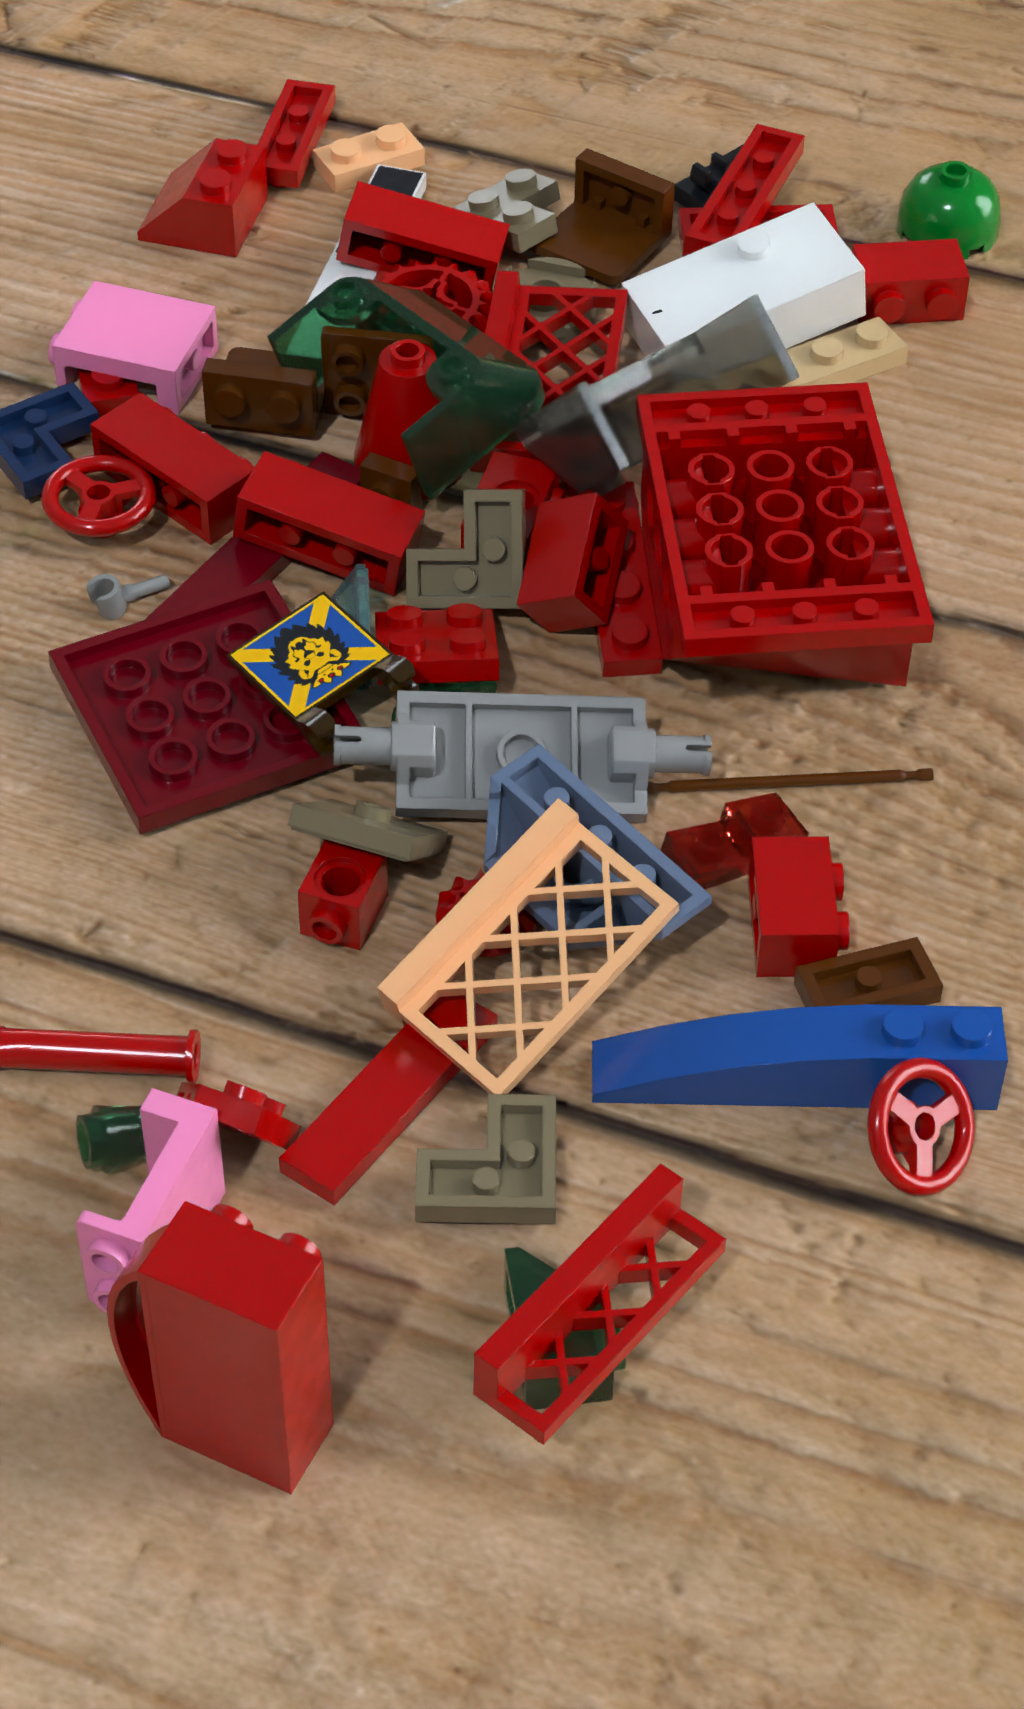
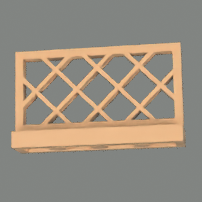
[377,798,679,1094]

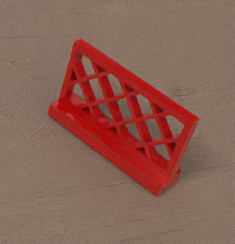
[465,271,629,472]

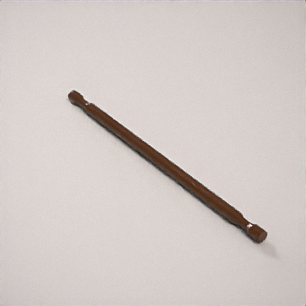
[647,768,934,794]

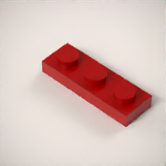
[257,79,336,188]

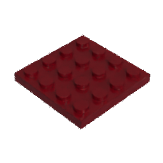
[48,579,361,835]

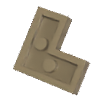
[453,168,560,254]
[406,489,526,609]
[415,1094,556,1224]

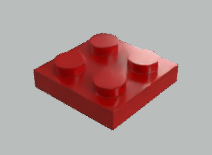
[375,603,499,685]

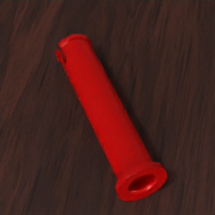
[0,1026,201,1083]

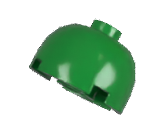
[897,161,1000,260]

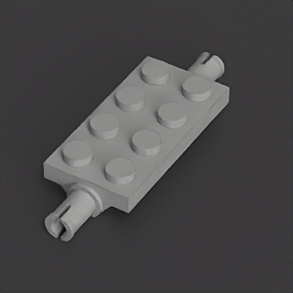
[333,690,712,823]

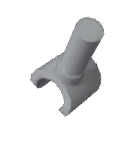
[86,574,170,620]

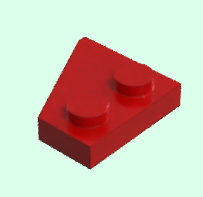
[176,1080,302,1150]

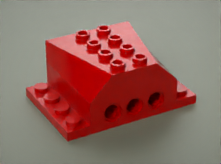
[636,382,935,687]

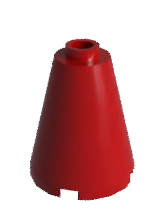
[354,339,465,500]

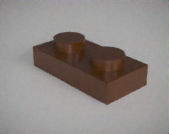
[794,937,943,1007]

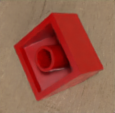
[137,138,268,257]

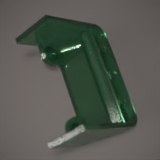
[267,277,545,500]

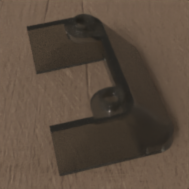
[513,294,800,496]

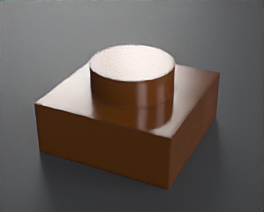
[360,452,422,509]

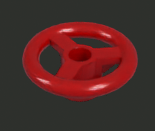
[41,455,157,539]
[867,1057,975,1196]

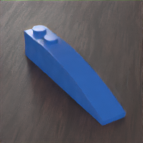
[592,1004,1008,1110]

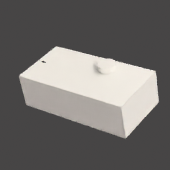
[621,202,866,391]

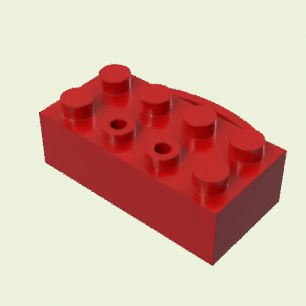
[107,1201,334,1494]

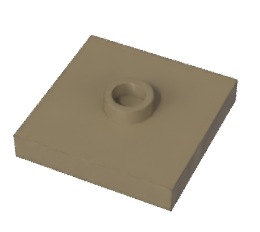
[288,799,448,862]

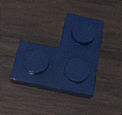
[0,382,99,499]

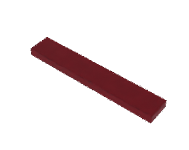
[145,451,361,620]

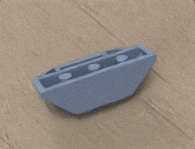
[484,744,712,950]

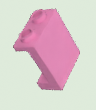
[48,281,218,415]
[75,1088,226,1313]

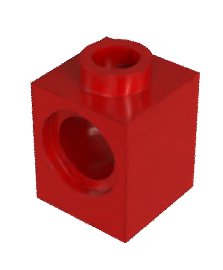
[298,839,388,951]

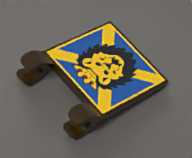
[226,591,420,757]

